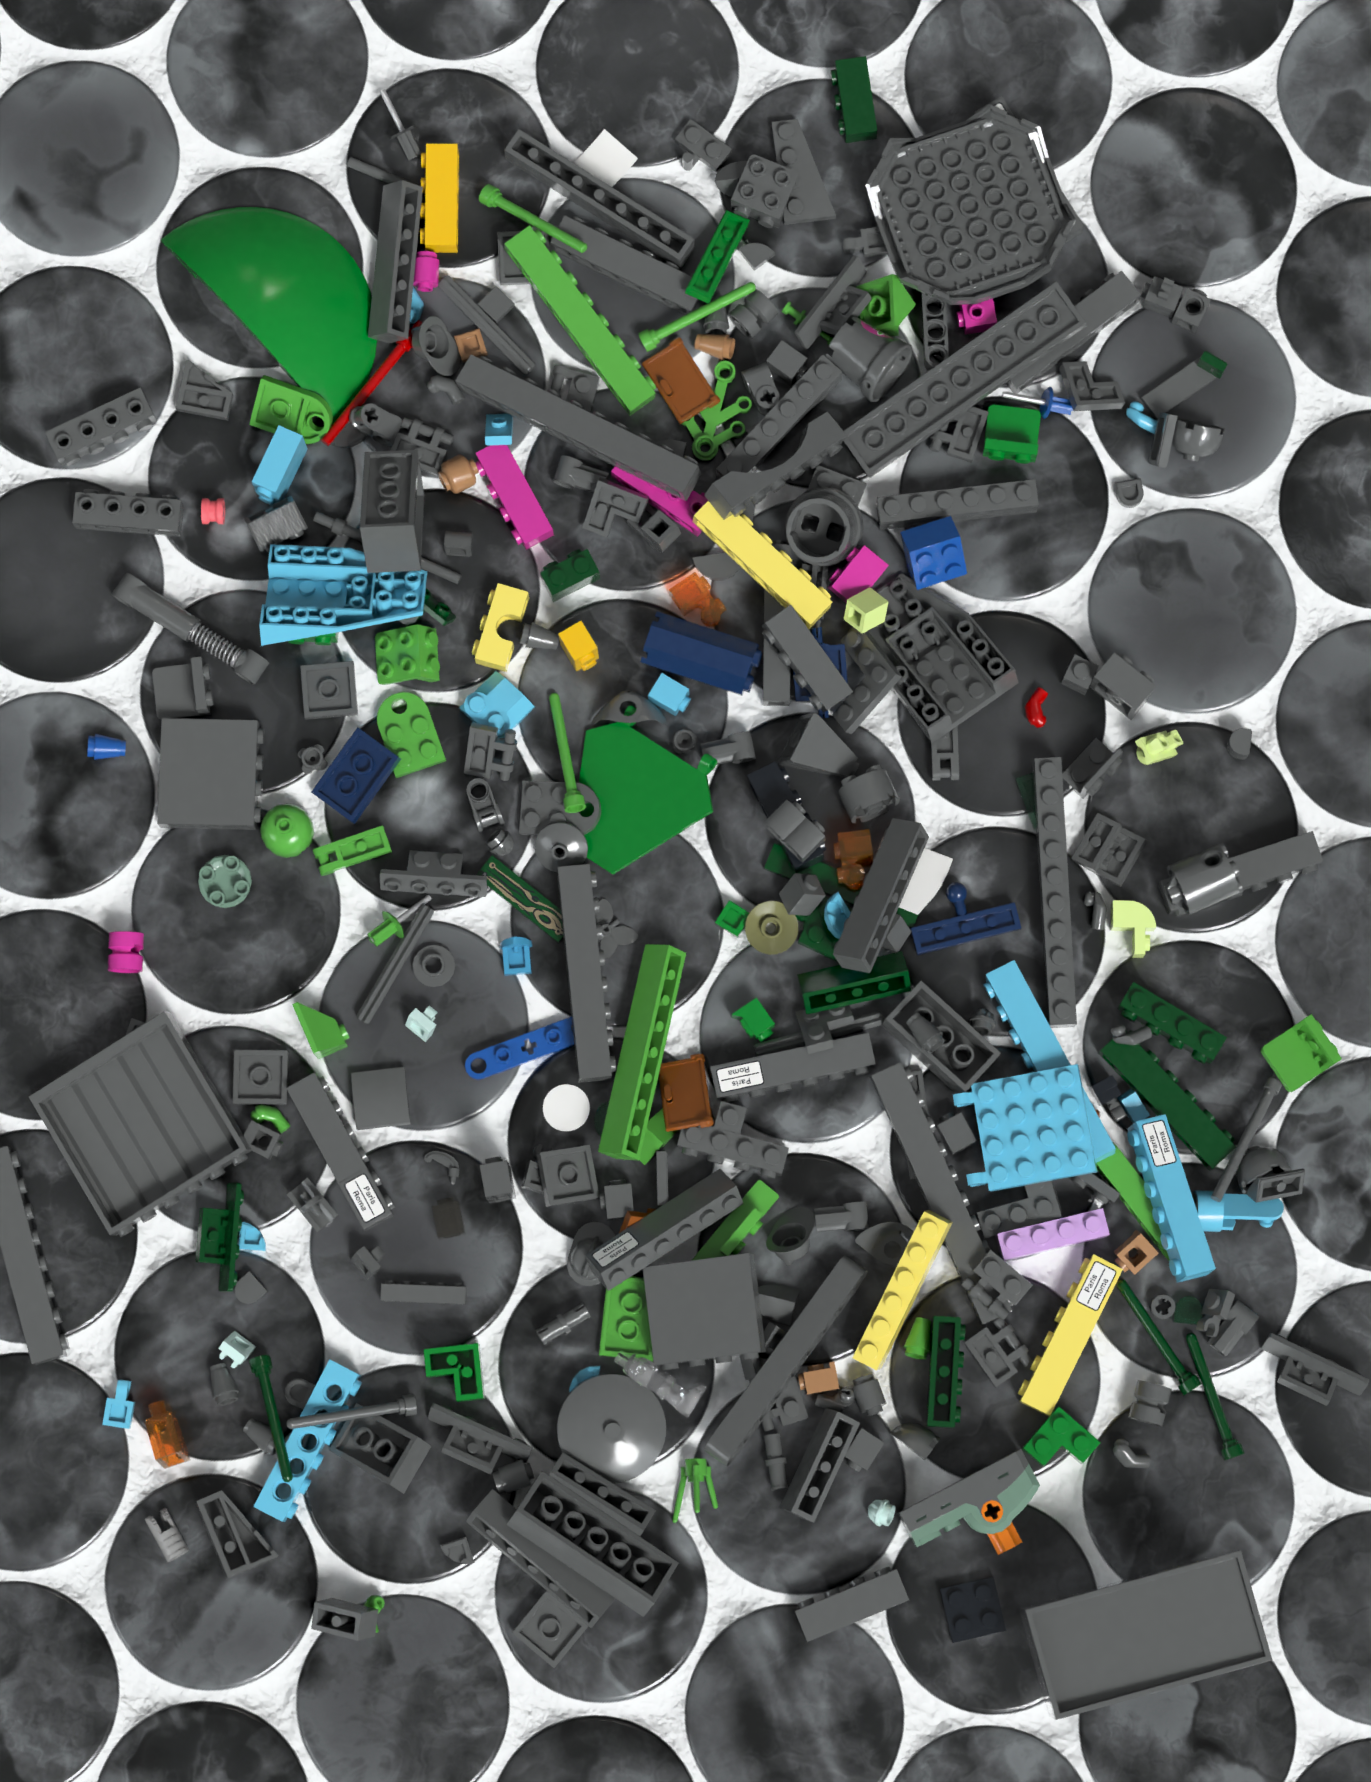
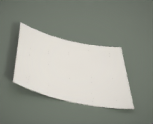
[573,129,638,187]

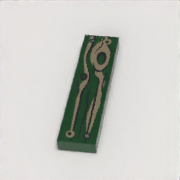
[476,856,563,943]

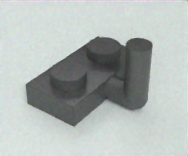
[675,119,732,172]

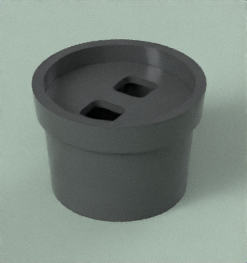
[785,487,864,566]

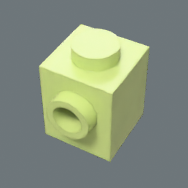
[844,587,889,634]

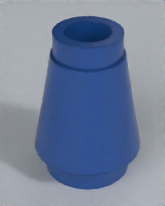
[87,733,126,760]

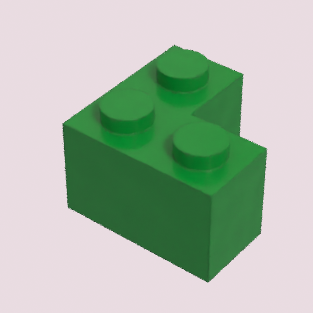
[424,1343,485,1402]
[1021,1406,1101,1467]

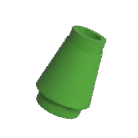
[904,1317,931,1360]

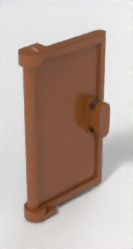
[642,338,721,424]
[659,1054,714,1132]

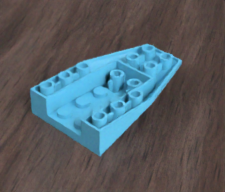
[259,544,427,646]

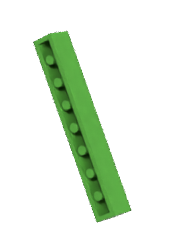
[504,225,656,416]
[598,944,686,1160]

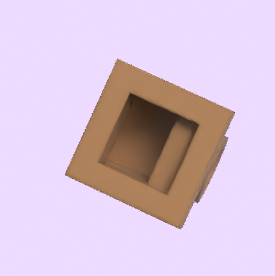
[1114,1229,1158,1275]
[798,1362,839,1395]

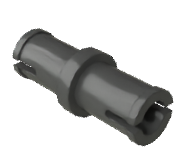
[535,1302,591,1345]
[763,1433,788,1491]

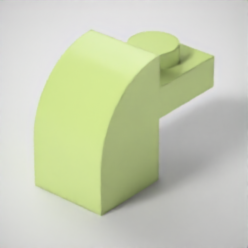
[1111,900,1156,958]

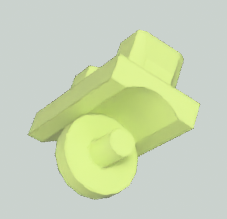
[1135,730,1183,765]

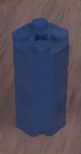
[640,611,763,696]

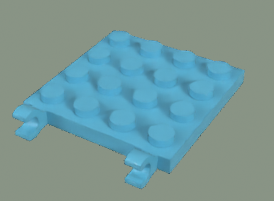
[953,1064,1097,1192]

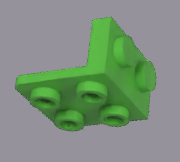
[375,624,440,685]
[1261,1014,1342,1092]

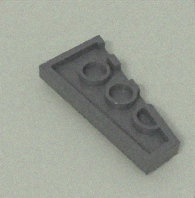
[771,119,836,225]

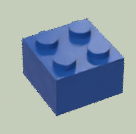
[900,516,967,590]

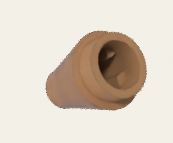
[695,334,735,360]

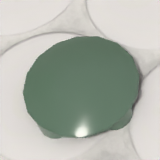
[198,855,252,908]

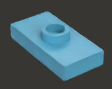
[485,414,513,446]

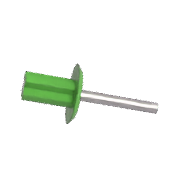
[367,895,431,947]

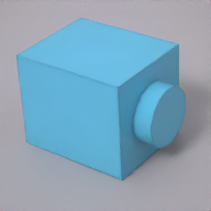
[648,673,691,716]

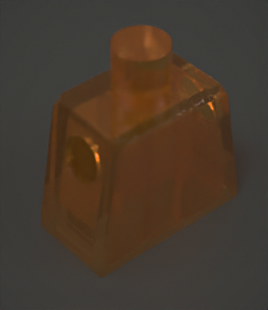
[145,1401,190,1469]

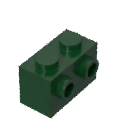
[540,549,600,602]

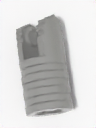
[145,1508,189,1562]

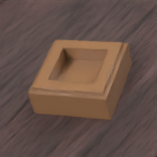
[454,328,487,363]

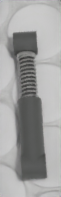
[111,572,269,685]

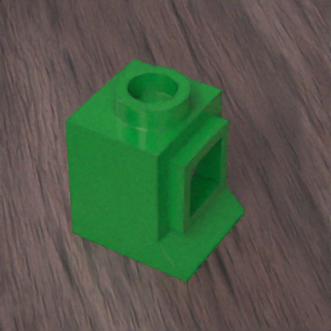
[732,997,775,1042]

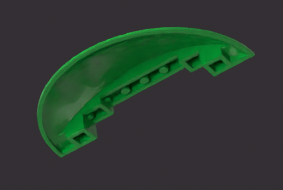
[160,207,377,425]

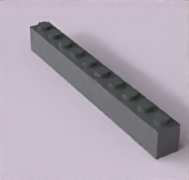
[455,355,702,501]
[1032,757,1077,1028]
[870,1062,1014,1325]

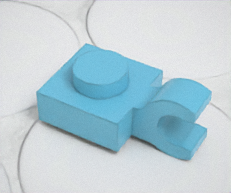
[102,1380,135,1429]

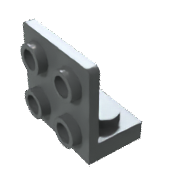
[1062,738,1123,799]

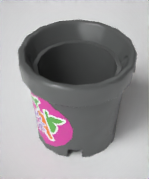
[826,317,913,402]

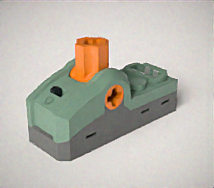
[898,1449,1040,1555]

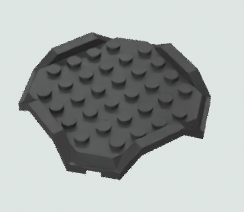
[866,104,1076,305]

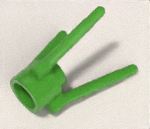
[672,1458,718,1523]

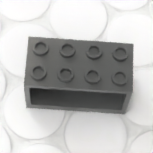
[360,450,425,573]

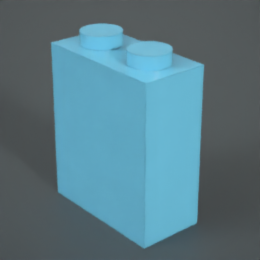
[252,425,308,505]

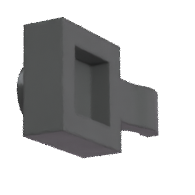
[842,227,887,257]
[1196,1289,1235,1337]

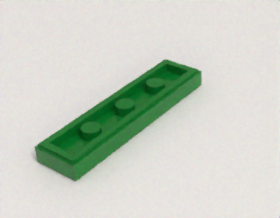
[685,210,750,304]

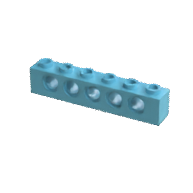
[253,1359,362,1522]

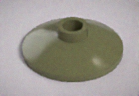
[745,901,798,955]

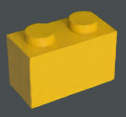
[558,621,599,671]

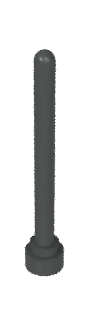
[286,1393,417,1429]

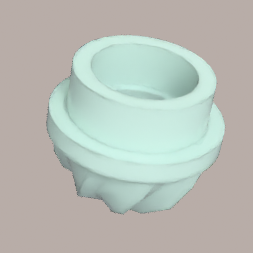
[868,1499,896,1526]

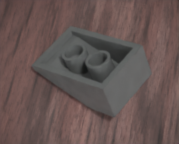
[329,1403,432,1494]

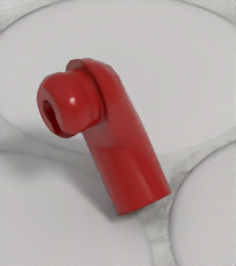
[1025,687,1048,728]

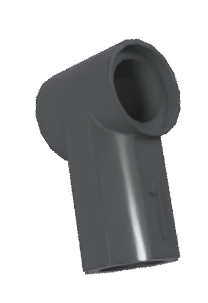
[552,455,609,493]
[700,731,756,765]
[814,1202,869,1232]
[1207,1299,1259,1357]

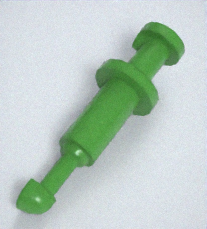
[781,301,833,345]

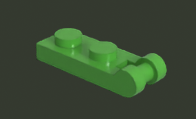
[313,825,392,876]

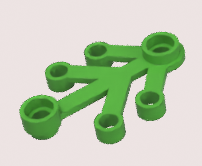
[682,361,752,461]

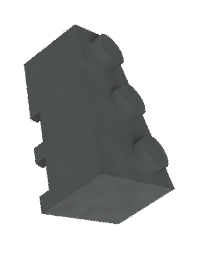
[195,1490,279,1580]

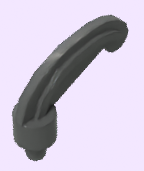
[424,1151,459,1185]

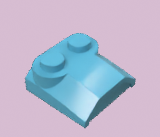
[459,671,535,738]

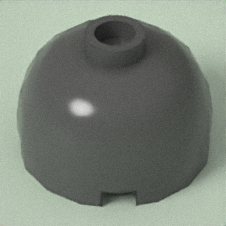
[1172,418,1225,462]
[1236,1146,1291,1194]

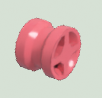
[201,498,225,525]

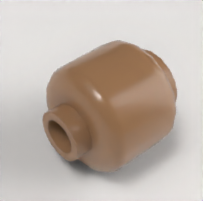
[438,454,479,494]

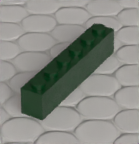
[1098,1030,1236,1171]

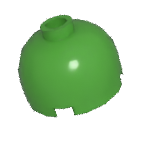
[260,803,314,858]

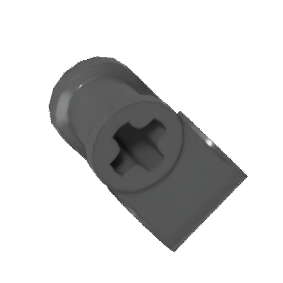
[741,362,780,416]
[349,403,403,446]
[466,778,504,832]

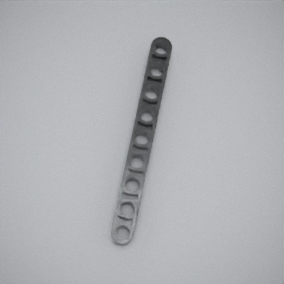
[704,1256,868,1466]

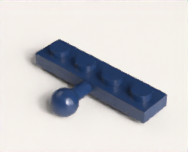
[910,882,1021,955]

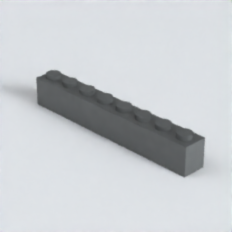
[504,129,695,269]
[557,864,616,1083]
[0,1146,69,1365]

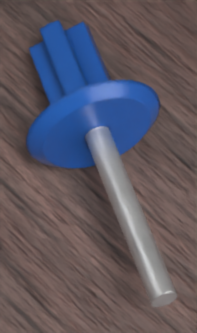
[1002,387,1073,419]

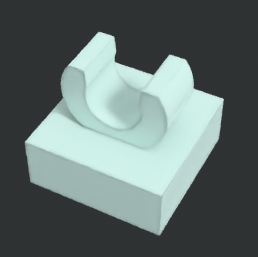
[405,1006,438,1042]
[218,1331,256,1368]

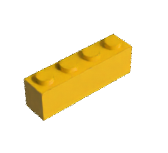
[420,144,459,253]

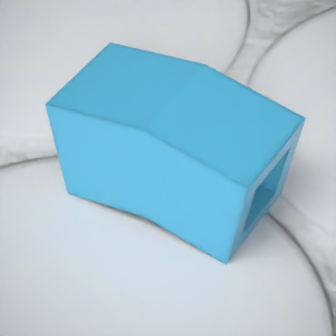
[1117,1089,1150,1123]

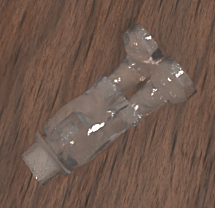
[614,1350,707,1418]

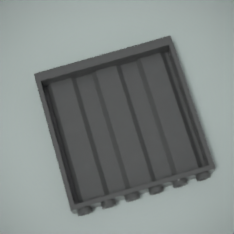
[29,1011,252,1237]

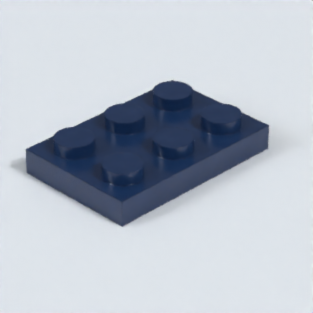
[311,727,401,824]

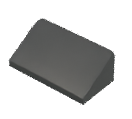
[1247,1168,1305,1203]

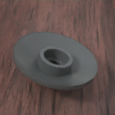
[535,822,588,873]

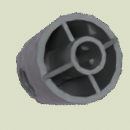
[1164,843,1243,915]

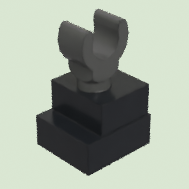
[1089,1075,1127,1122]

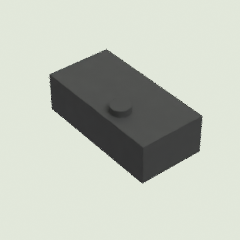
[882,981,1001,1094]

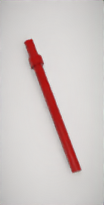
[320,320,422,446]

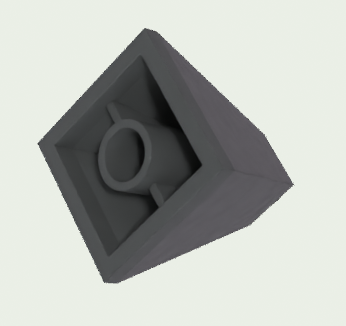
[777,712,859,778]

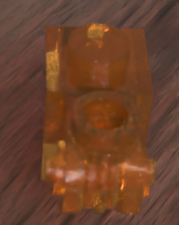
[669,572,726,627]
[833,829,873,889]

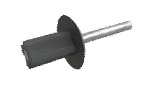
[380,89,422,160]

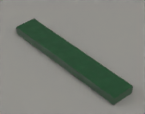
[764,843,919,928]

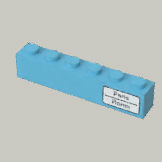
[1127,1114,1216,1283]

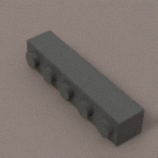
[380,1281,467,1305]

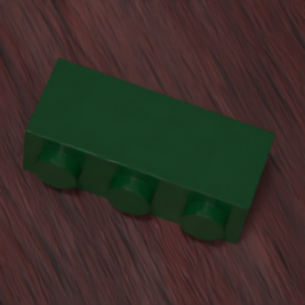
[830,56,877,143]

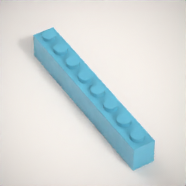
[983,960,1116,1163]

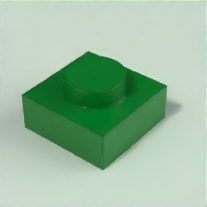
[715,900,749,938]

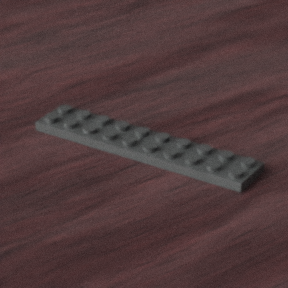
[844,281,1087,478]

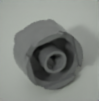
[838,765,900,823]

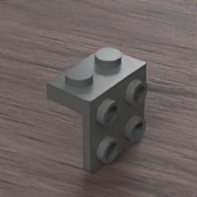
[731,154,798,228]
[152,657,214,720]

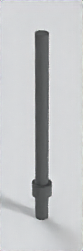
[313,511,462,584]
[1211,1072,1282,1202]

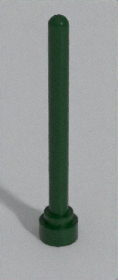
[1117,1279,1202,1396]
[1186,1333,1245,1461]
[249,1355,293,1482]

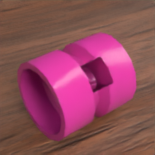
[108,931,144,973]

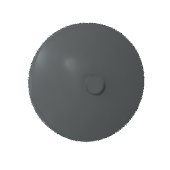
[557,1373,666,1483]

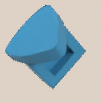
[499,937,532,976]

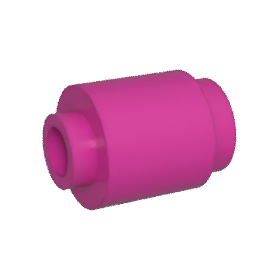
[413,251,439,292]

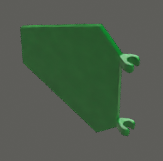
[579,706,717,875]

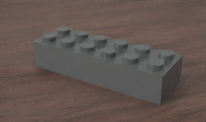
[506,1471,679,1617]

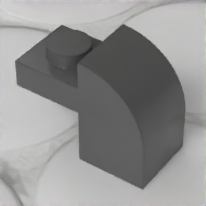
[627,504,681,553]

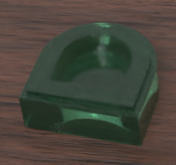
[1173,1296,1202,1325]

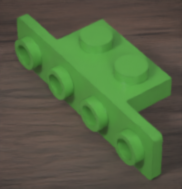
[691,1180,779,1261]

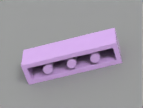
[995,1208,1110,1261]

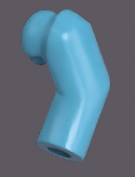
[410,287,424,324]
[1126,401,1157,434]

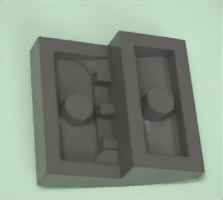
[1071,813,1147,887]
[351,1067,410,1130]

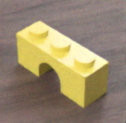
[472,583,529,672]

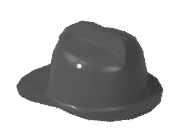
[411,316,461,376]
[766,1207,816,1266]
[567,1222,615,1286]

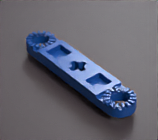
[465,1017,574,1080]

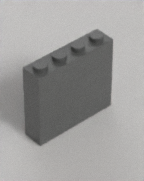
[157,718,265,830]
[643,1253,766,1370]

